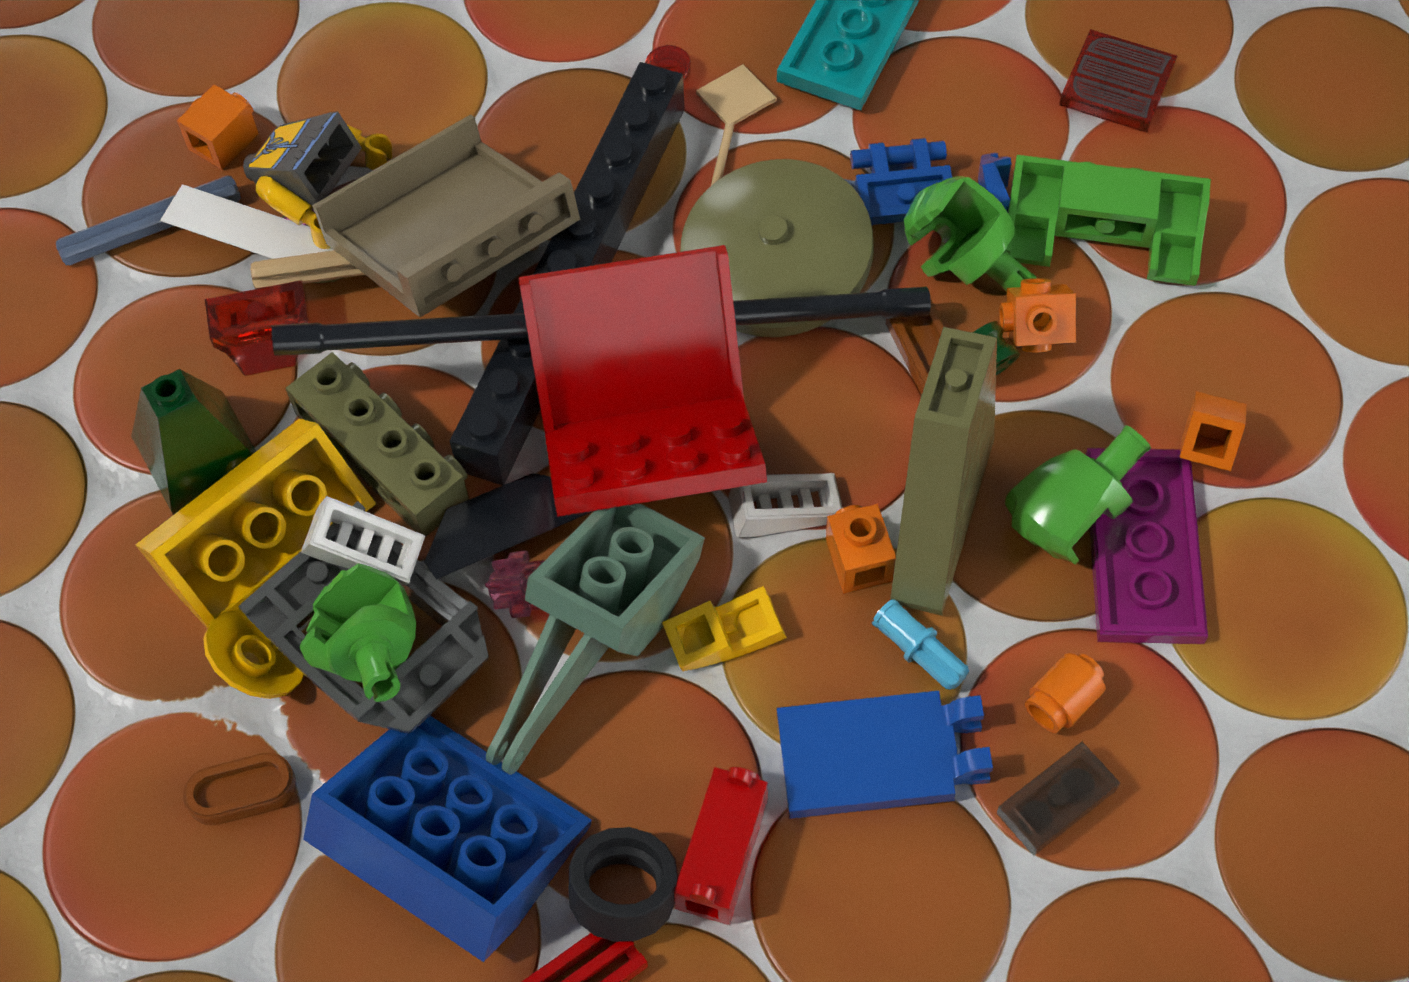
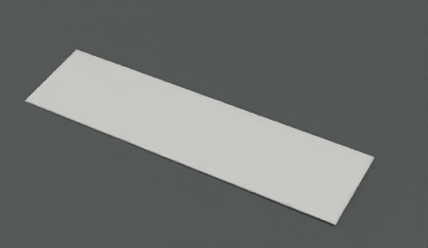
[160,184,334,259]

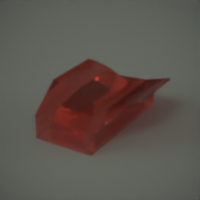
[205,280,310,376]

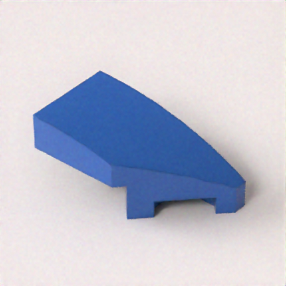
[978,152,1012,212]

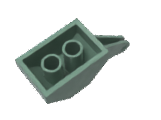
[486,503,705,775]

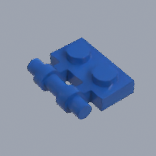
[850,138,952,225]

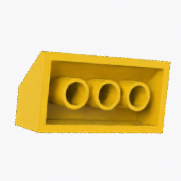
[135,418,376,628]

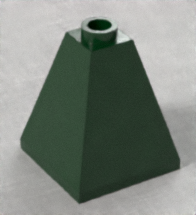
[131,369,256,515]

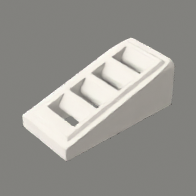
[729,473,843,538]
[301,496,425,586]

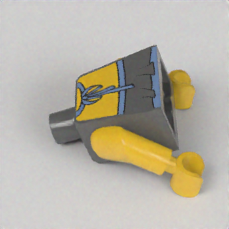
[243,111,392,249]

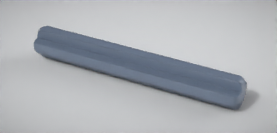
[56,175,241,265]

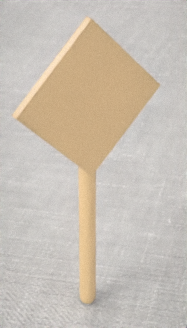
[696,64,777,186]

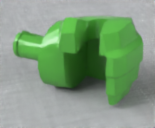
[904,176,1037,291]
[1005,425,1151,564]
[300,563,416,702]

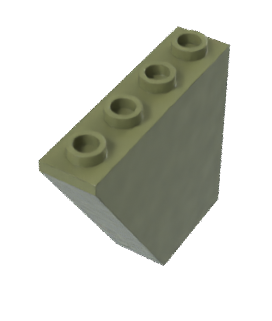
[890,327,997,616]

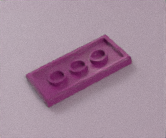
[1086,448,1208,644]

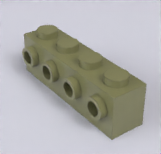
[285,352,469,537]

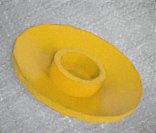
[203,610,304,699]

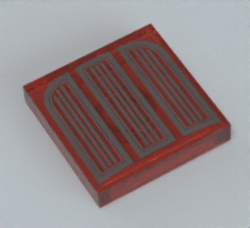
[1059,29,1177,133]

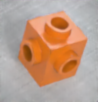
[999,278,1076,353]

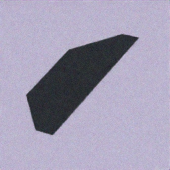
[424,473,593,580]

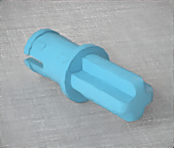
[872,599,969,690]

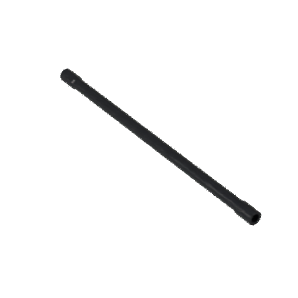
[272,287,931,356]

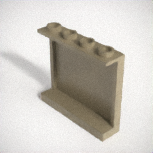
[312,114,580,317]

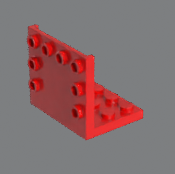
[519,245,767,517]

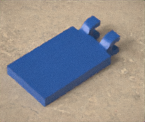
[777,690,993,819]

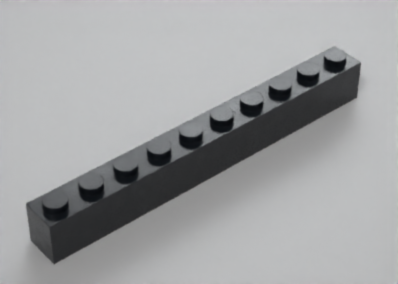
[450,62,685,486]

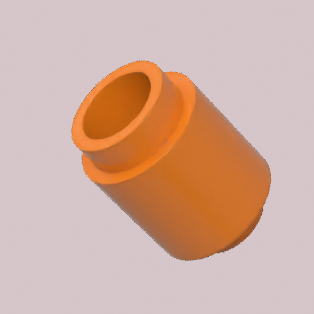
[1025,653,1106,733]

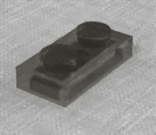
[996,741,1120,856]

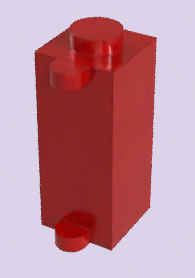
[674,767,768,926]

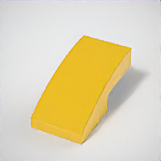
[662,586,787,671]

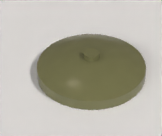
[680,159,874,337]

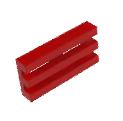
[522,933,648,982]

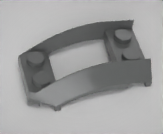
[238,501,489,734]

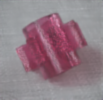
[485,551,544,618]

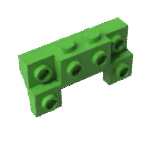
[1006,155,1211,286]

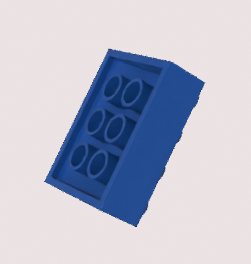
[303,716,592,962]

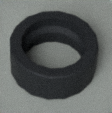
[568,827,678,942]

